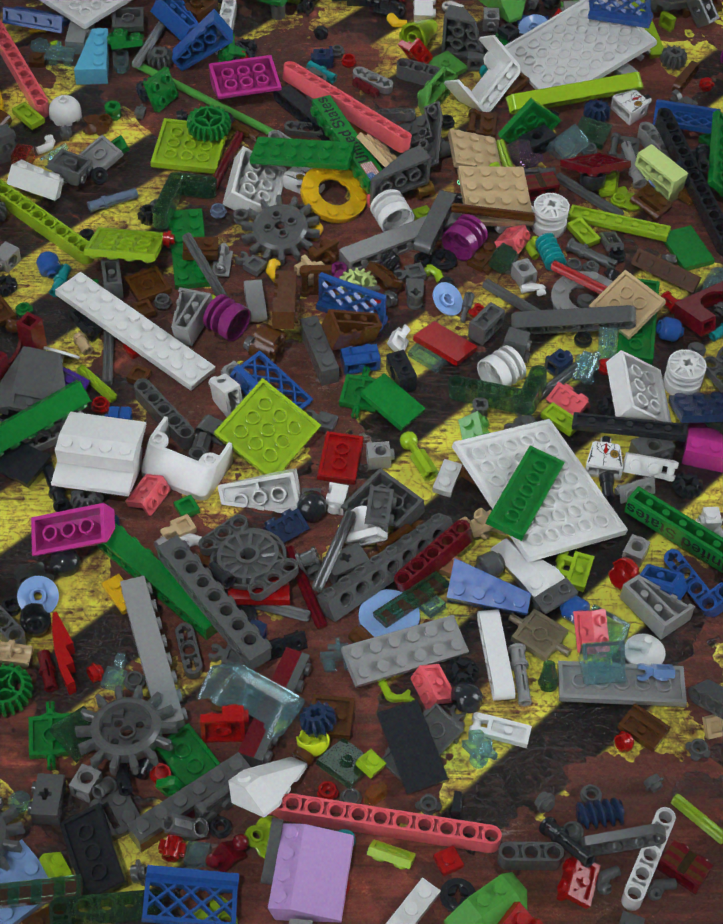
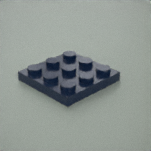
[668,392,723,423]

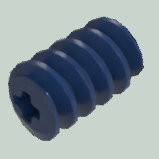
[576,797,624,830]

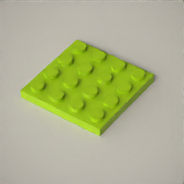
[151,118,227,174]
[84,227,164,263]
[213,378,321,475]

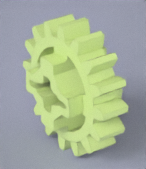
[339,268,377,300]

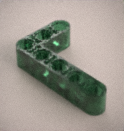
[152,172,217,229]
[448,365,547,415]
[48,889,164,924]

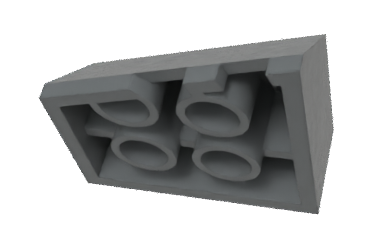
[441,4,485,62]
[341,468,425,528]

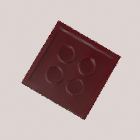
[560,152,631,176]

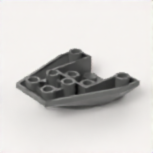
[387,101,443,168]
[0,346,66,424]

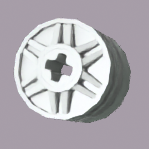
[370,189,414,232]
[531,193,570,238]
[477,345,526,394]
[663,350,707,395]

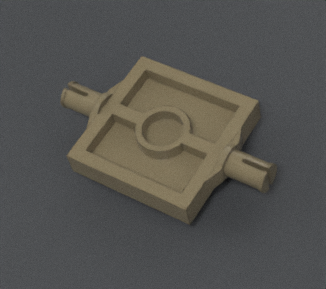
[508,609,572,662]

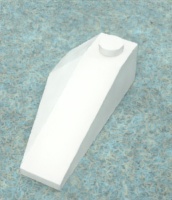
[217,468,301,513]
[490,538,565,602]
[228,757,308,817]

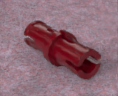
[37,650,58,692]

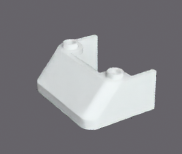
[444,35,521,112]
[141,416,233,501]

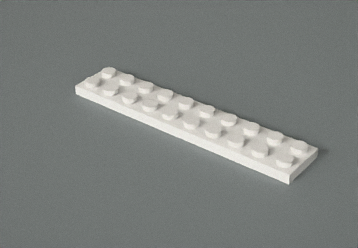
[55,272,216,391]

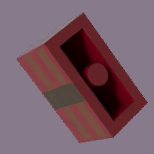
[525,171,560,202]
[657,840,713,895]

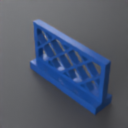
[588,0,653,29]
[2,6,70,33]
[653,99,721,134]
[316,272,388,332]
[230,351,314,410]
[141,865,239,924]

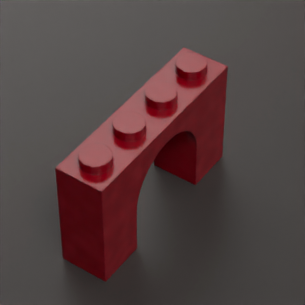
[674,281,723,337]
[0,311,47,381]

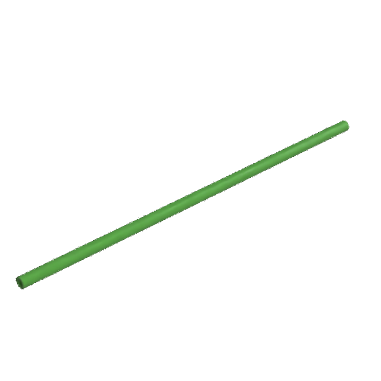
[132,63,351,170]

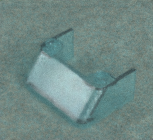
[197,662,305,739]

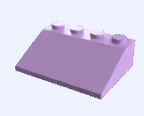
[268,823,354,923]

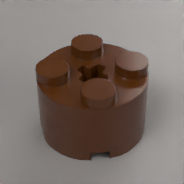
[248,323,287,364]

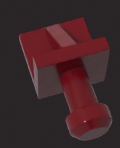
[205,834,249,872]

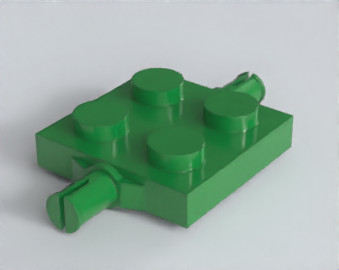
[339,366,376,419]
[28,701,74,771]

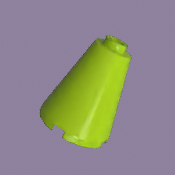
[399,19,438,46]

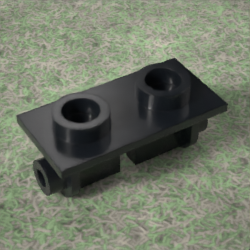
[296,0,318,17]
[373,0,406,19]
[69,309,102,342]
[268,630,308,661]

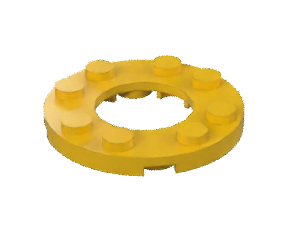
[300,168,367,223]

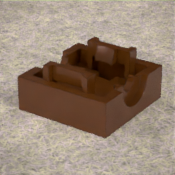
[184,0,218,23]

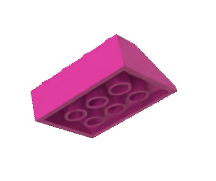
[209,55,282,99]
[682,422,723,473]

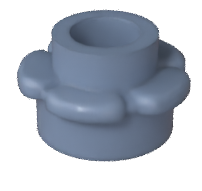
[210,203,227,219]

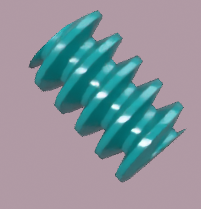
[535,233,567,271]

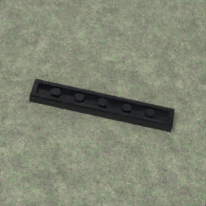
[572,412,688,442]

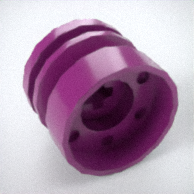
[442,214,488,261]
[203,294,251,342]

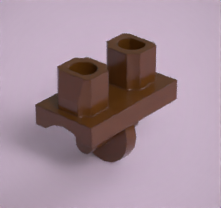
[308,238,339,265]

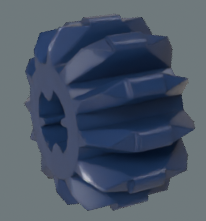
[583,99,611,125]
[299,701,336,738]

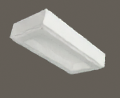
[345,526,388,546]

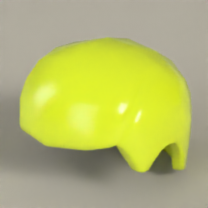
[296,730,330,757]

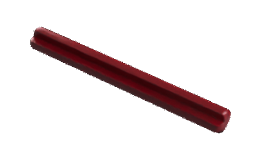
[209,131,244,190]
[285,545,327,630]

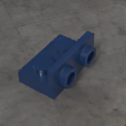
[263,508,310,543]

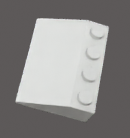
[223,146,287,213]
[606,350,671,422]
[55,412,146,473]
[51,447,142,496]

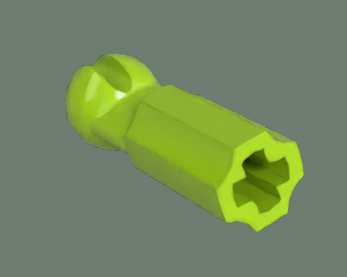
[400,431,439,481]

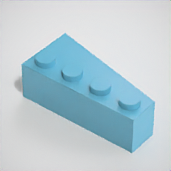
[74,28,109,85]

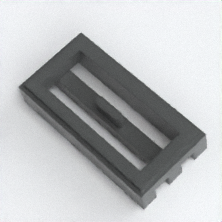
[599,231,624,251]

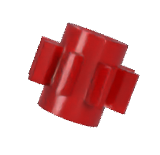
[158,834,187,863]

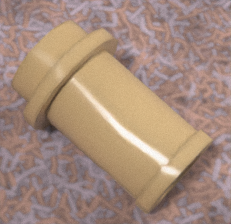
[73,332,93,355]

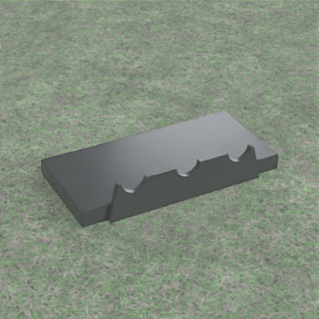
[382,703,464,783]

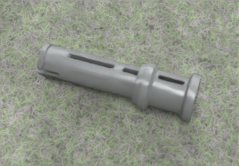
[621,141,647,189]
[508,643,532,707]

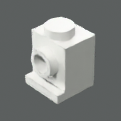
[326,482,349,515]
[695,507,722,533]

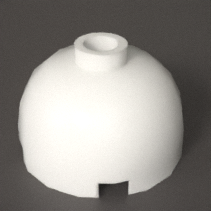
[49,95,82,127]

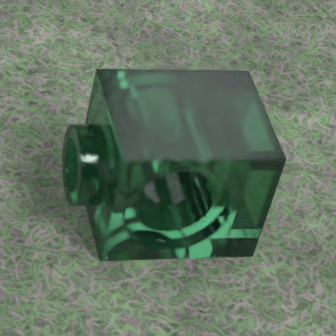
[488,243,517,274]

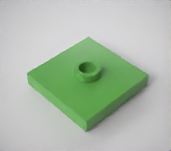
[429,50,468,75]

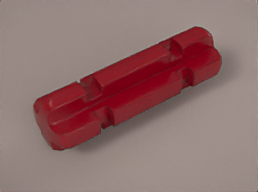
[352,77,380,98]

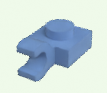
[637,663,675,681]

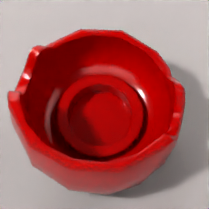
[608,557,640,590]

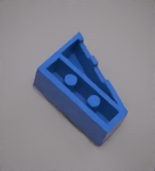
[150,0,199,40]

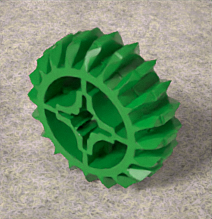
[187,105,231,143]
[0,662,34,718]

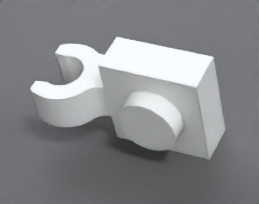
[387,324,410,352]

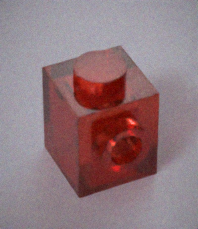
[10,143,35,164]

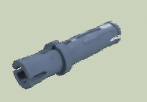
[87,188,138,212]

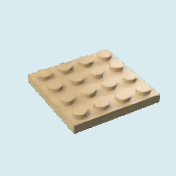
[457,166,534,226]

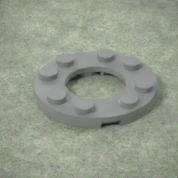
[551,271,613,310]

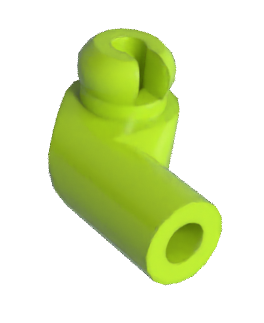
[525,236,539,260]
[424,264,444,283]

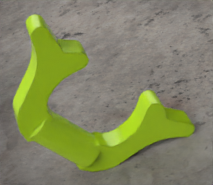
[378,675,415,703]

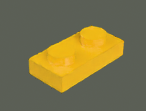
[101,574,127,615]

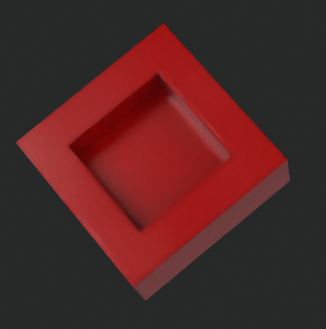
[433,845,464,877]

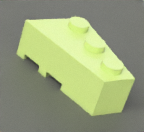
[635,144,688,203]

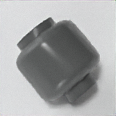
[474,551,505,577]

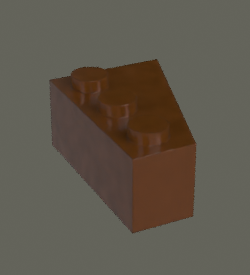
[321,309,383,350]

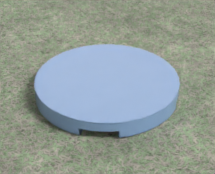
[359,589,420,637]

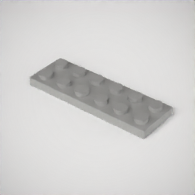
[340,615,469,688]
[557,661,687,707]

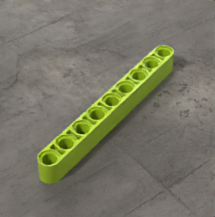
[506,72,644,114]
[0,179,94,265]

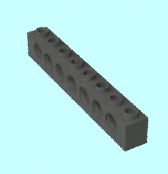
[316,513,453,622]
[157,535,272,671]

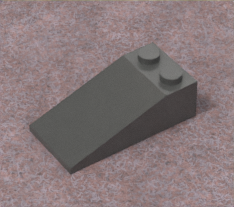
[370,145,431,205]

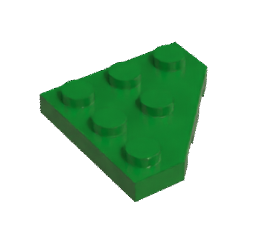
[498,98,562,144]

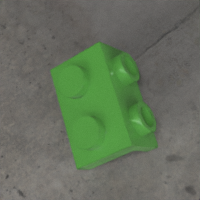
[458,411,490,440]

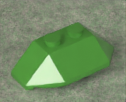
[478,0,526,23]
[417,66,458,115]
[444,872,527,924]

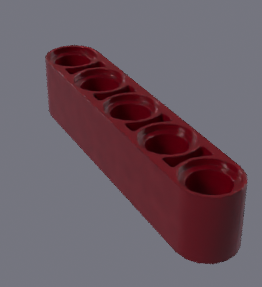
[394,520,474,596]

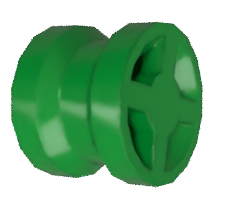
[104,100,122,121]

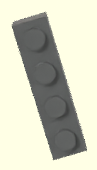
[300,315,339,386]

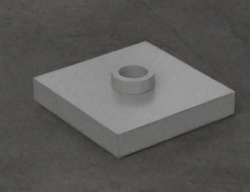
[79,135,124,176]

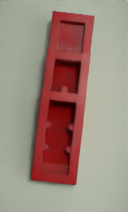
[52,611,77,695]

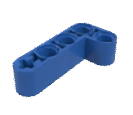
[664,549,723,617]

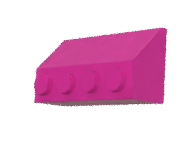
[31,503,115,557]

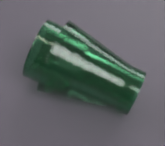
[538,660,559,692]

